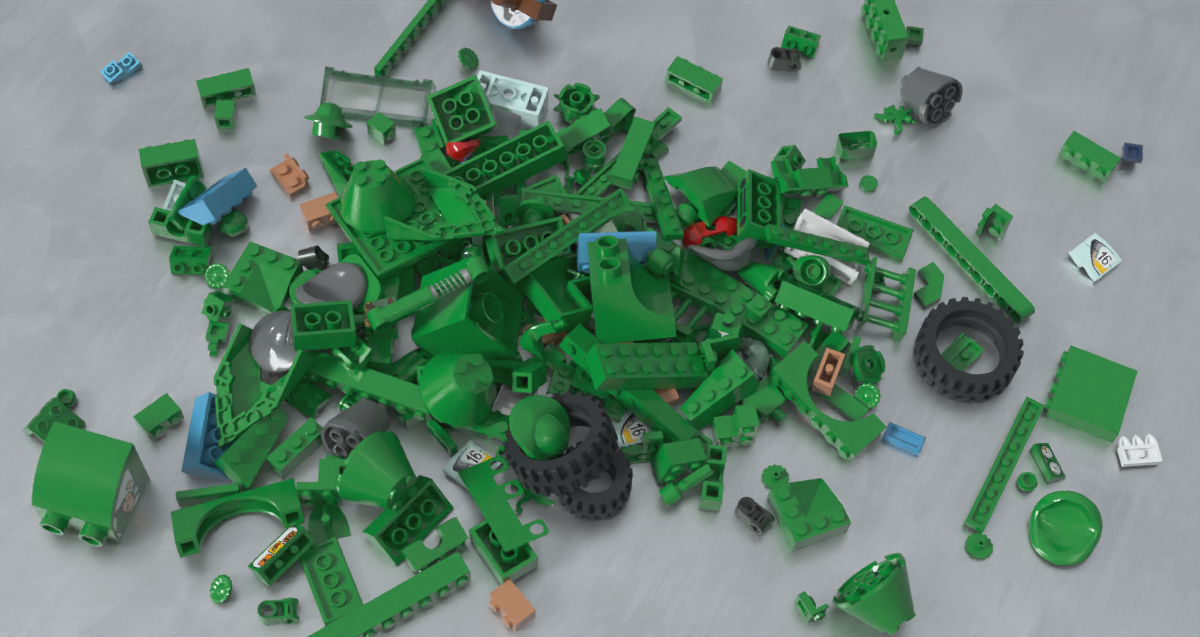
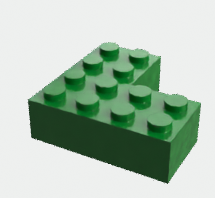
[517,253,593,334]

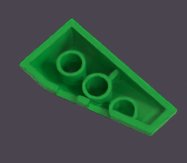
[319,150,355,197]

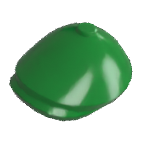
[793,255,831,289]

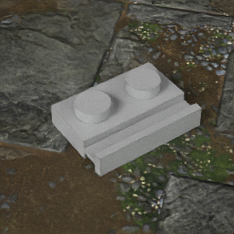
[492,383,531,416]

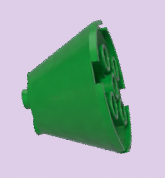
[339,159,416,234]
[419,350,497,428]
[336,430,418,512]
[832,553,916,634]

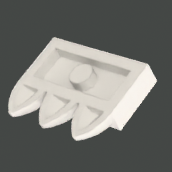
[1117,434,1163,467]

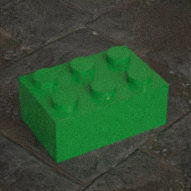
[139,139,204,188]
[290,300,356,351]
[469,519,538,585]

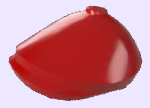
[446,139,481,162]

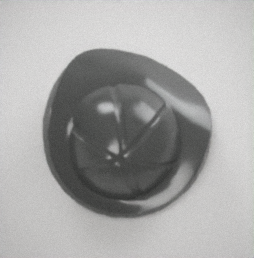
[688,237,757,271]
[295,262,367,310]
[250,311,312,373]

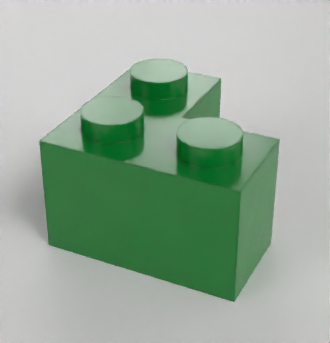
[712,404,760,448]
[650,438,707,484]

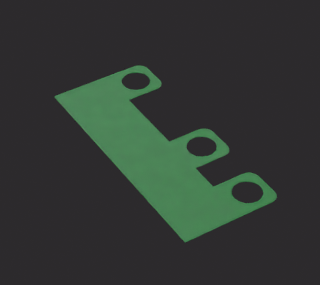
[458,456,549,552]

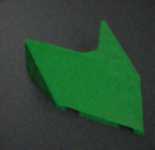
[383,167,504,241]
[213,323,317,448]

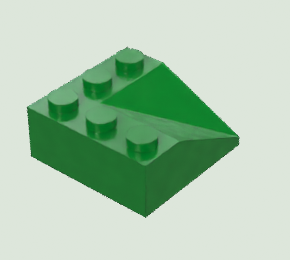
[426,75,501,145]
[222,241,303,314]
[767,478,851,552]

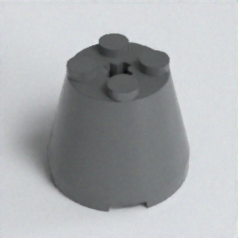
[900,67,963,127]
[321,398,391,459]

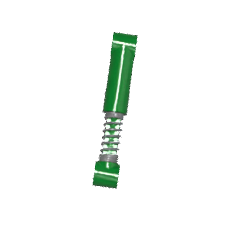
[367,256,491,334]

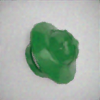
[304,102,353,140]

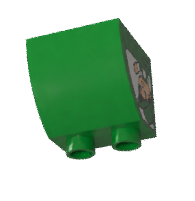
[31,421,149,547]

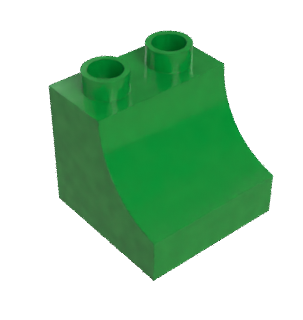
[587,235,676,344]
[411,255,524,360]

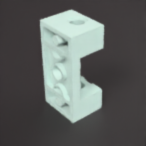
[477,70,549,130]

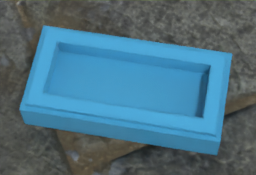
[881,422,926,456]

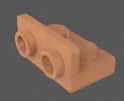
[270,153,309,198]

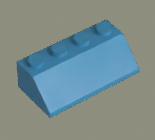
[178,168,258,225]
[576,231,656,273]
[181,392,237,480]

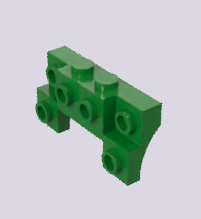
[770,156,849,197]
[546,360,625,423]

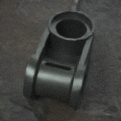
[767,47,801,72]
[298,245,329,270]
[735,497,775,535]

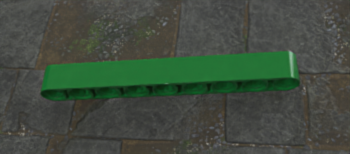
[909,196,1035,324]

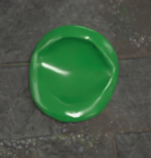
[509,395,570,461]
[1029,491,1103,566]

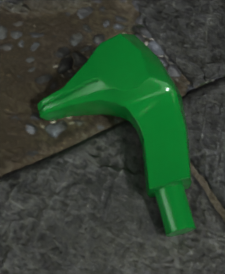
[519,318,568,362]

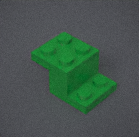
[296,459,347,508]

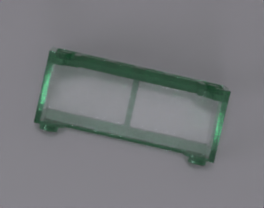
[320,66,436,128]

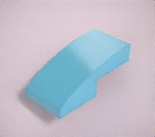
[100,52,143,84]

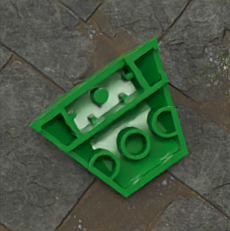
[664,166,738,228]

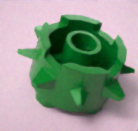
[553,83,600,124]

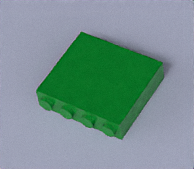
[1044,345,1138,443]

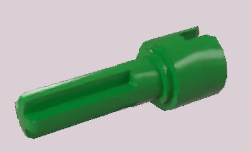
[659,464,713,507]

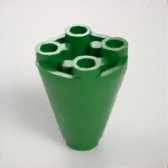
[736,261,788,304]

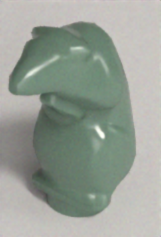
[740,338,770,382]

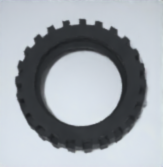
[913,297,1024,403]
[504,391,618,497]

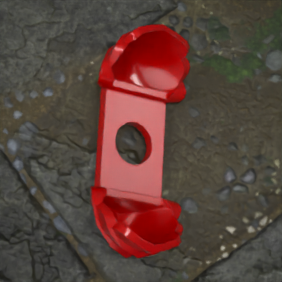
[682,216,737,248]

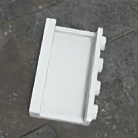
[784,209,870,286]

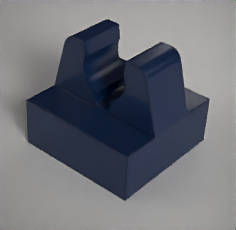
[1122,143,1143,164]

